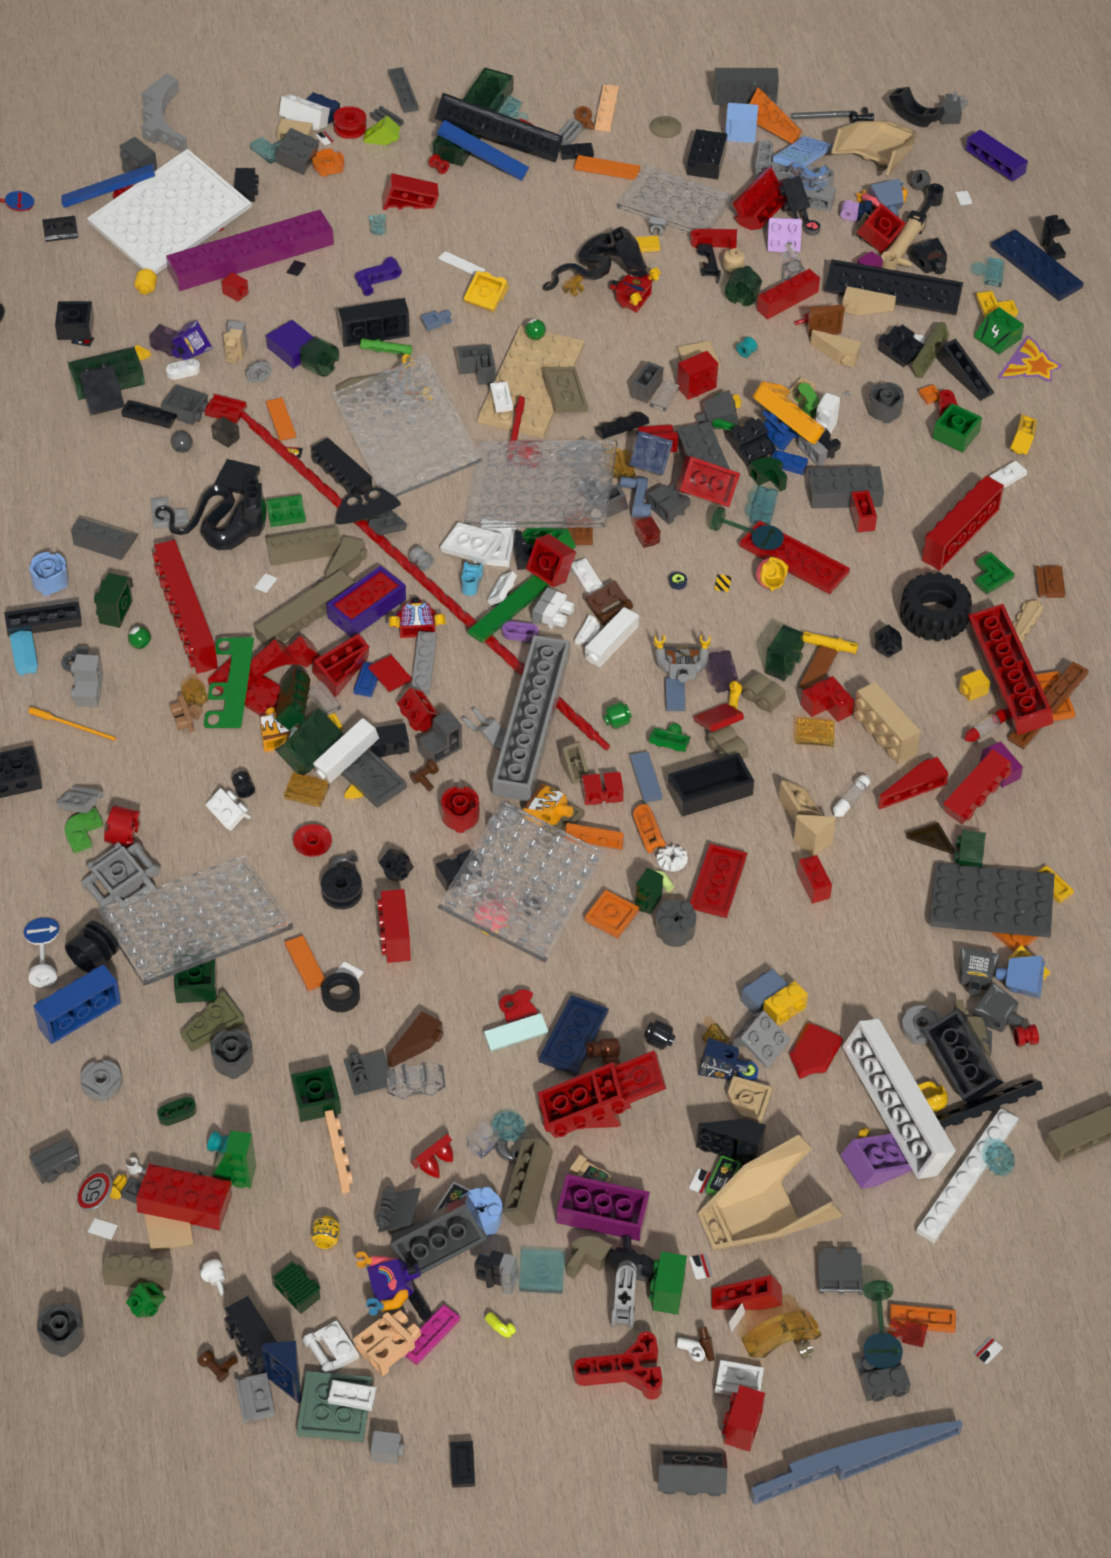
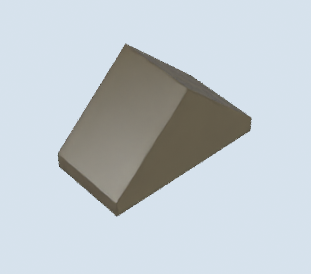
[561,741,589,784]

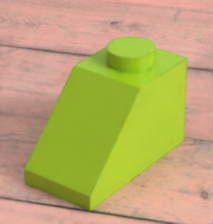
[363,116,401,145]

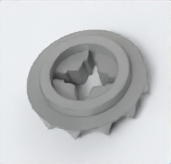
[245,360,272,383]

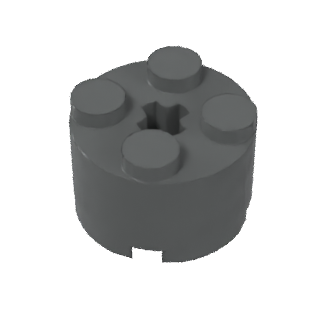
[868,382,904,423]
[655,900,696,947]
[211,1029,254,1079]
[37,1303,84,1357]

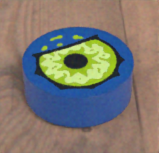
[737,1061,758,1081]

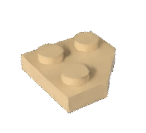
[727,1076,773,1123]

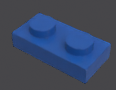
[772,449,809,475]

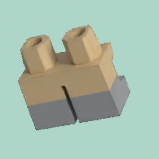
[223,320,248,363]

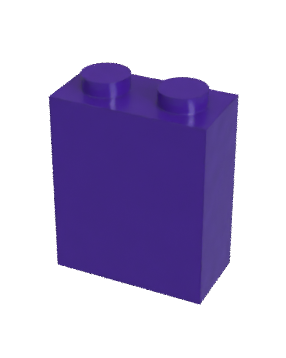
[266,320,319,369]

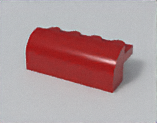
[732,167,785,230]

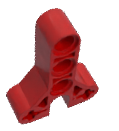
[573,1331,663,1400]

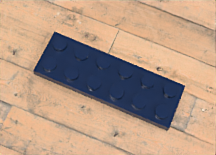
[991,229,1084,301]

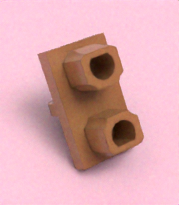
[169,695,203,732]

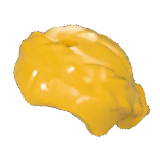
[917,1081,949,1111]

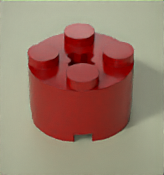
[441,786,480,833]
[104,805,141,848]

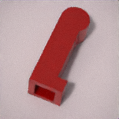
[690,229,737,249]

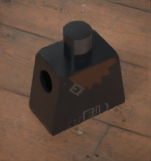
[909,237,947,275]

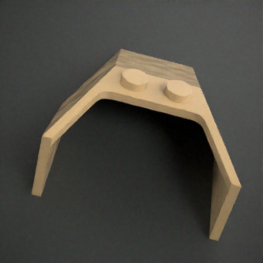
[831,120,917,176]
[697,1134,844,1250]

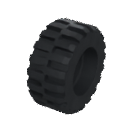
[900,572,972,641]

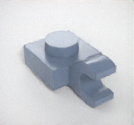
[420,310,452,331]

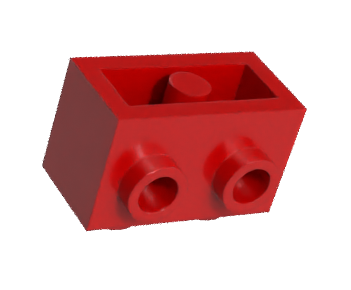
[397,687,439,732]

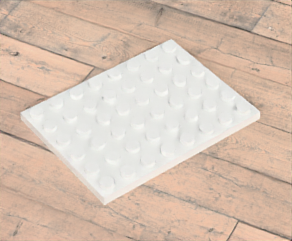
[87,149,252,274]

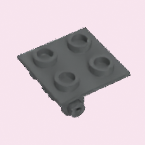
[344,1051,394,1096]
[375,1186,421,1233]

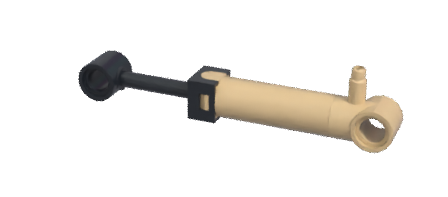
[881,183,944,270]

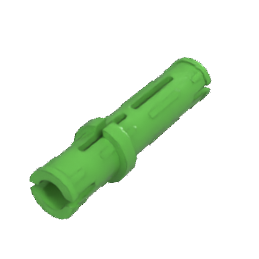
[360,338,412,356]

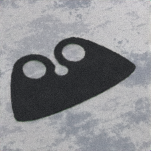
[335,487,401,525]

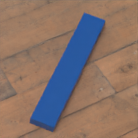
[437,120,529,181]
[61,164,155,208]

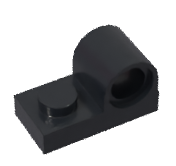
[514,531,534,570]

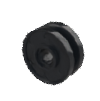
[321,865,363,910]

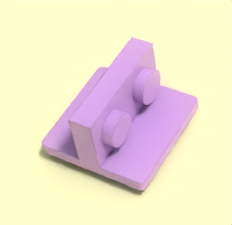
[767,218,802,252]

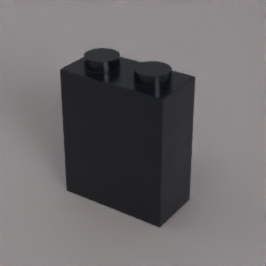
[78,364,125,416]

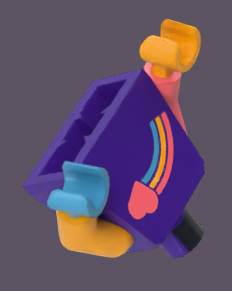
[355,1251,421,1316]

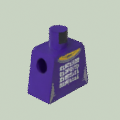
[172,320,213,360]

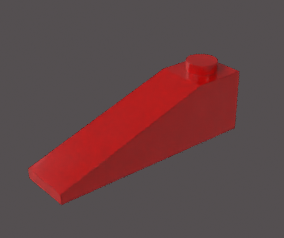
[878,757,949,810]

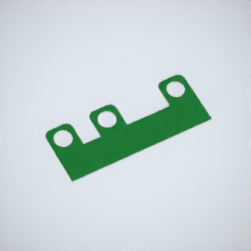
[204,637,254,728]

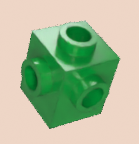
[126,1282,166,1318]

